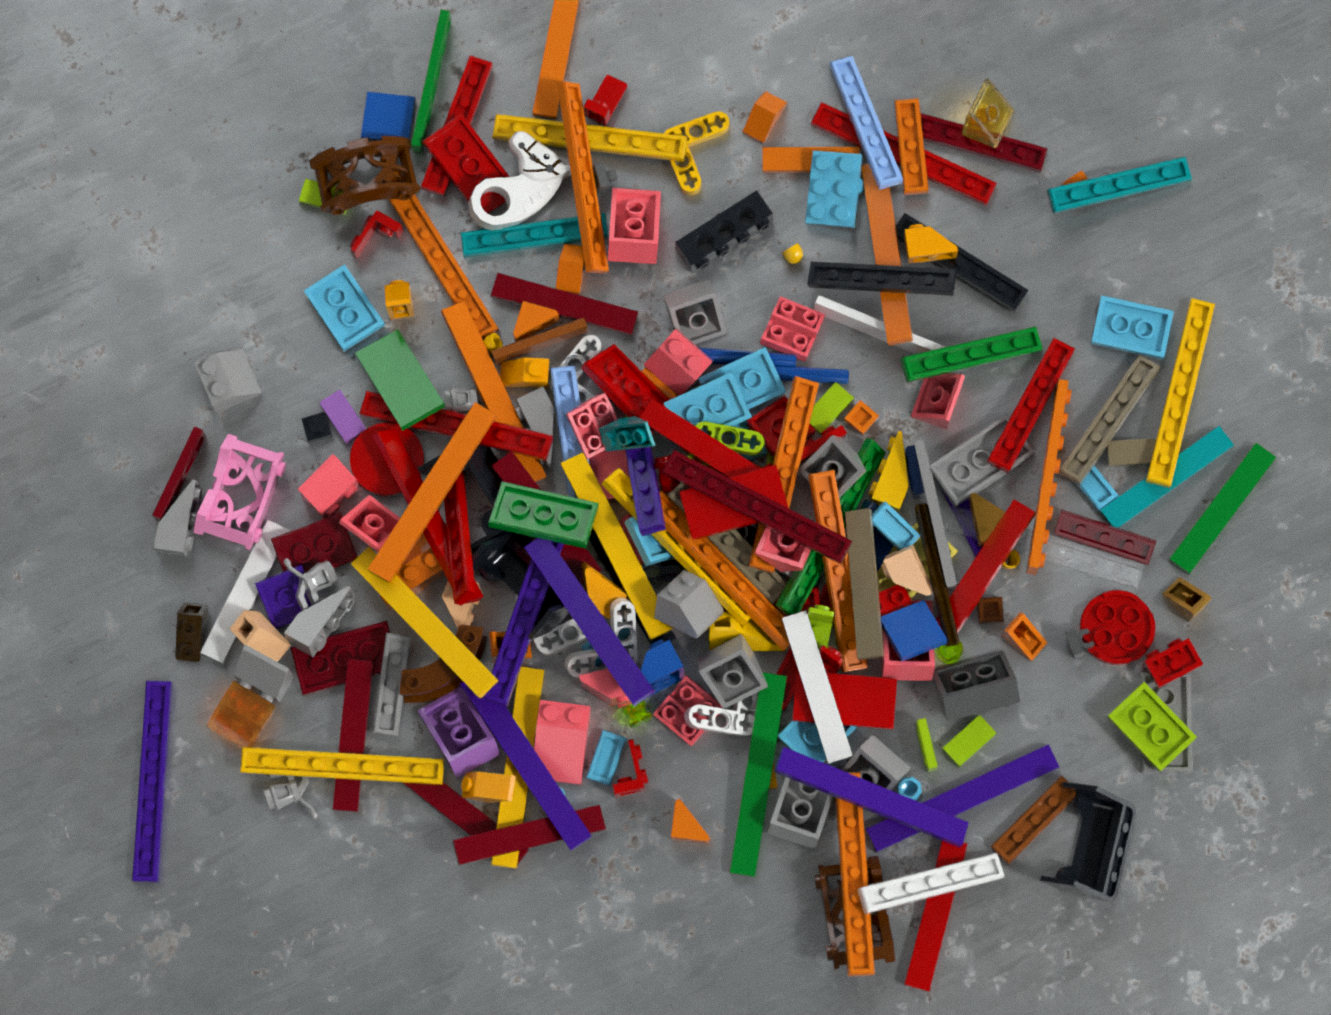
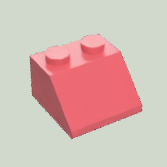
[644,328,713,396]
[298,454,359,519]
[339,495,400,552]
[579,668,632,709]

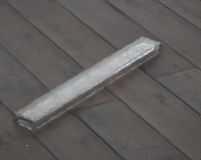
[946,506,1145,589]

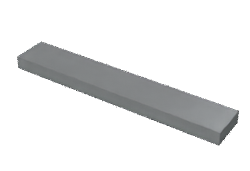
[914,439,958,589]

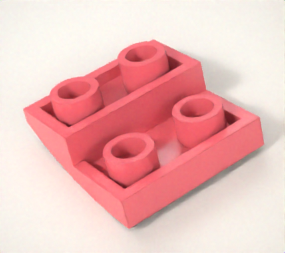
[760,296,825,362]
[566,392,617,459]
[653,675,723,746]

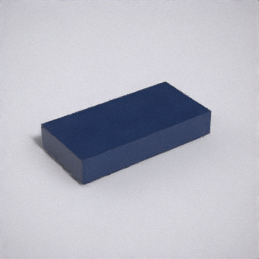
[905,445,924,500]

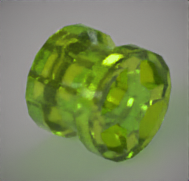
[937,640,963,665]
[622,700,653,729]

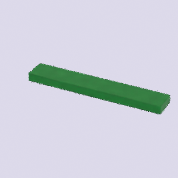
[411,9,451,154]
[900,327,1043,383]
[1168,443,1276,575]

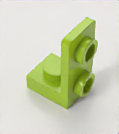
[808,605,834,649]

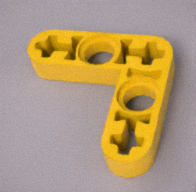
[664,111,730,195]

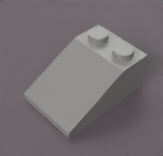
[767,777,833,849]

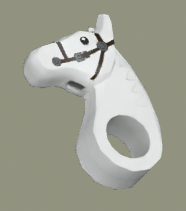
[468,131,571,230]

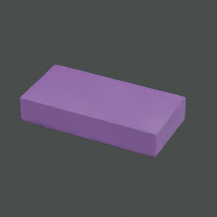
[319,389,366,444]

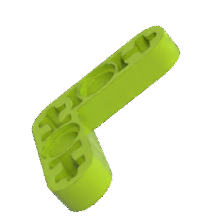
[688,422,764,467]

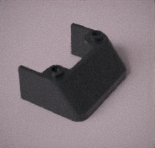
[417,445,509,556]
[472,532,570,640]
[1040,782,1136,902]

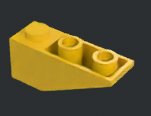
[868,431,909,514]
[709,612,783,651]

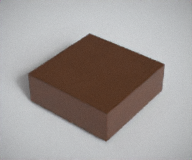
[977,597,1004,624]

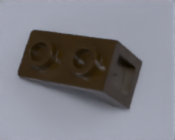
[175,602,208,662]

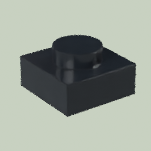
[301,412,333,444]

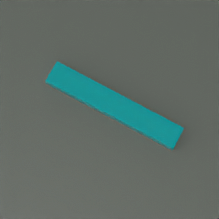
[1047,156,1192,214]
[460,213,609,258]
[1099,426,1234,528]

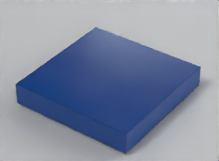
[361,92,416,141]
[881,600,947,662]

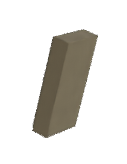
[1107,438,1156,467]

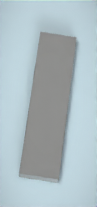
[373,633,412,736]

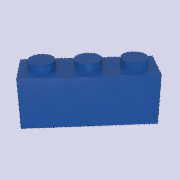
[641,640,684,700]

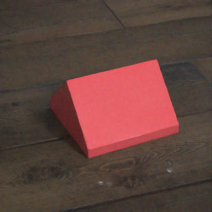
[911,373,965,430]
[755,523,819,572]

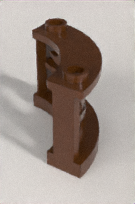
[309,136,421,215]
[399,625,487,704]
[814,856,896,970]

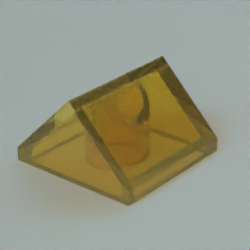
[962,78,1015,148]

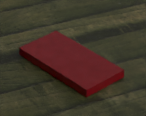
[290,620,390,696]

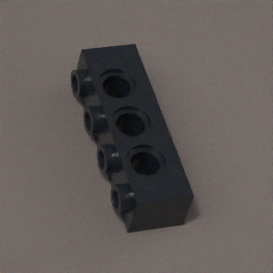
[675,190,773,272]

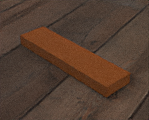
[492,318,588,366]
[991,775,1076,865]

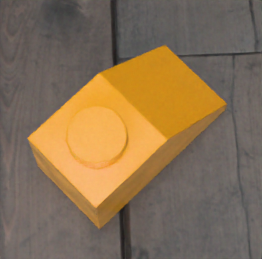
[904,224,958,264]
[384,280,414,320]
[500,357,550,390]
[581,562,627,619]
[461,772,516,803]

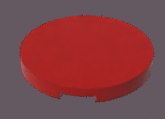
[350,423,424,497]
[1079,590,1155,665]

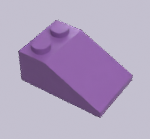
[417,686,501,778]

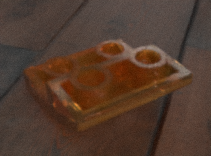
[207,681,276,748]

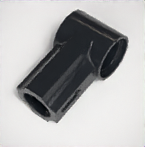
[642,560,688,586]

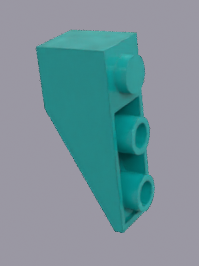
[599,416,655,452]

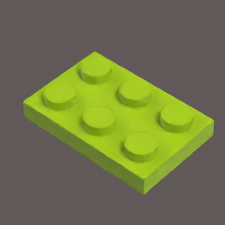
[1107,682,1197,773]

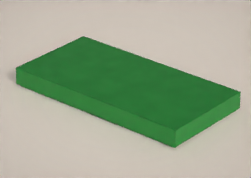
[355,329,445,431]
[488,482,599,549]

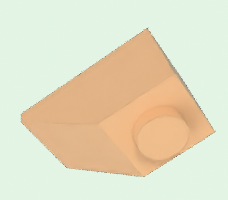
[882,544,933,596]

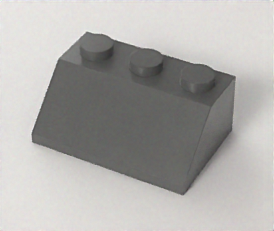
[933,650,1020,722]

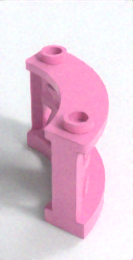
[193,434,286,550]

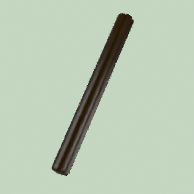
[915,503,959,647]

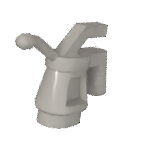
[444,385,484,413]
[284,559,337,611]
[263,775,317,819]

